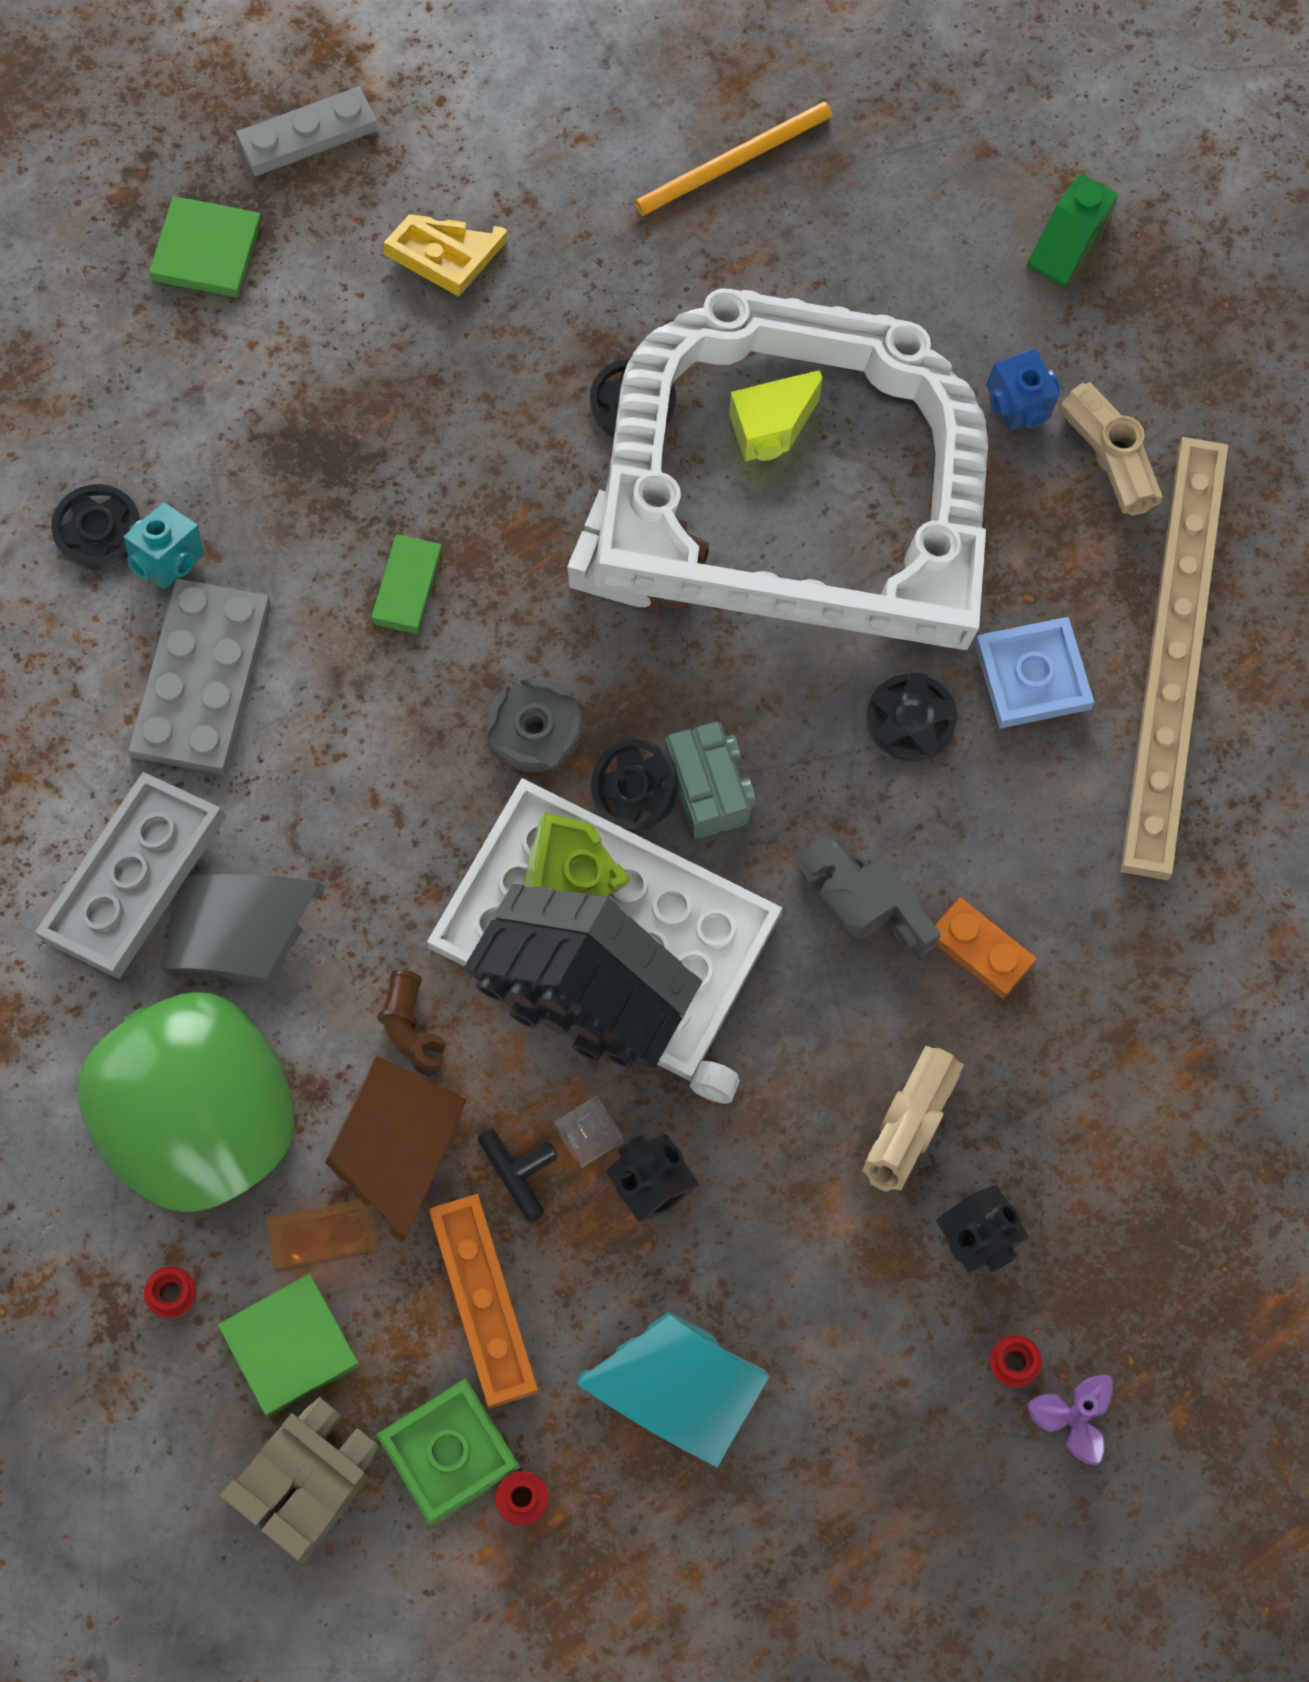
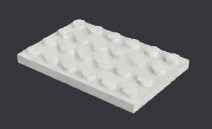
[427,778,782,1082]

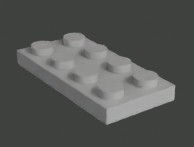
[128,578,271,776]
[34,772,227,979]

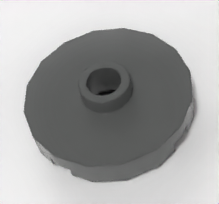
[486,678,583,773]

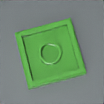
[149,196,262,298]
[217,1273,359,1418]
[376,1378,521,1527]

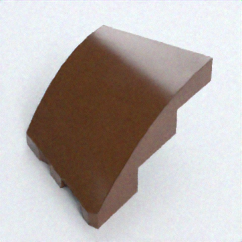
[325,1056,467,1242]

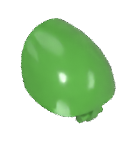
[77,992,294,1212]

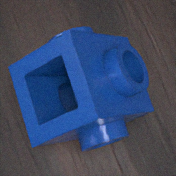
[986,348,1060,431]

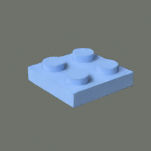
[975,617,1094,729]

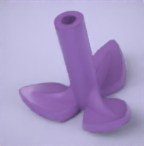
[1027,1375,1113,1466]

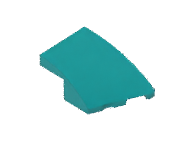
[576,1312,769,1468]

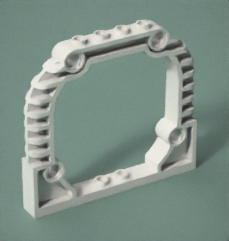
[593,289,988,650]

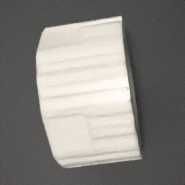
[690,1061,740,1104]

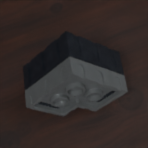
[463,883,703,1069]

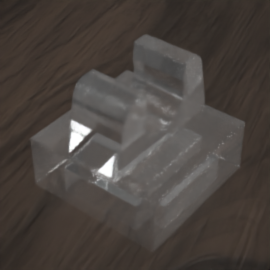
[554,1095,624,1168]

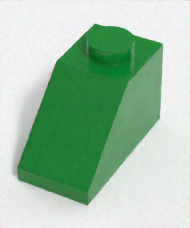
[1026,172,1119,288]

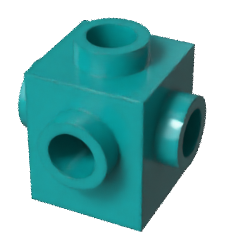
[123,502,204,589]

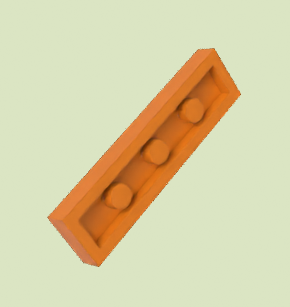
[429,1194,538,1409]

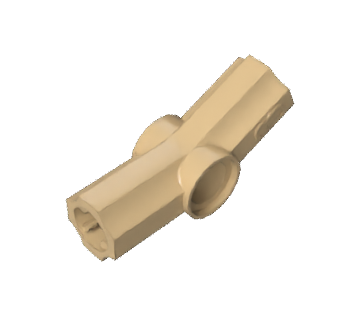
[1058,382,1163,516]
[862,1046,964,1192]

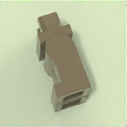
[219,1397,380,1565]

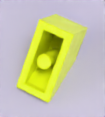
[729,370,822,462]

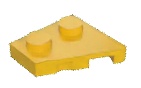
[383,214,508,297]

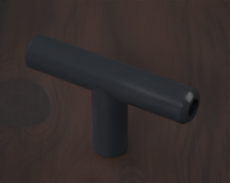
[477,1129,558,1222]

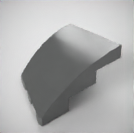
[162,874,325,986]

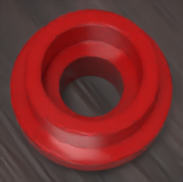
[144,1266,197,1319]
[989,1335,1042,1388]
[495,1471,549,1526]

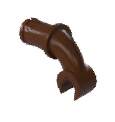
[377,970,446,1075]

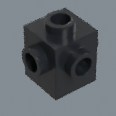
[606,1134,699,1222]
[936,1185,1029,1273]

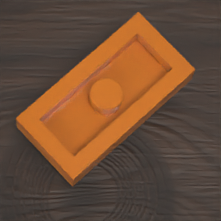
[935,897,1037,1000]

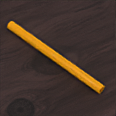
[635,101,832,216]

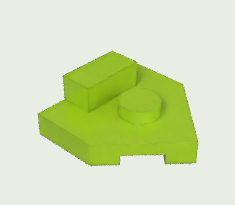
[524,812,631,897]

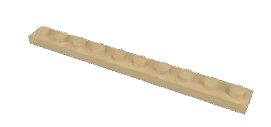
[1120,437,1228,881]

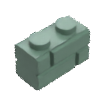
[664,721,756,839]

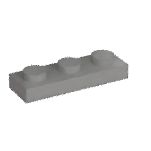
[236,86,378,177]

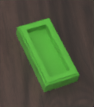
[371,534,442,634]

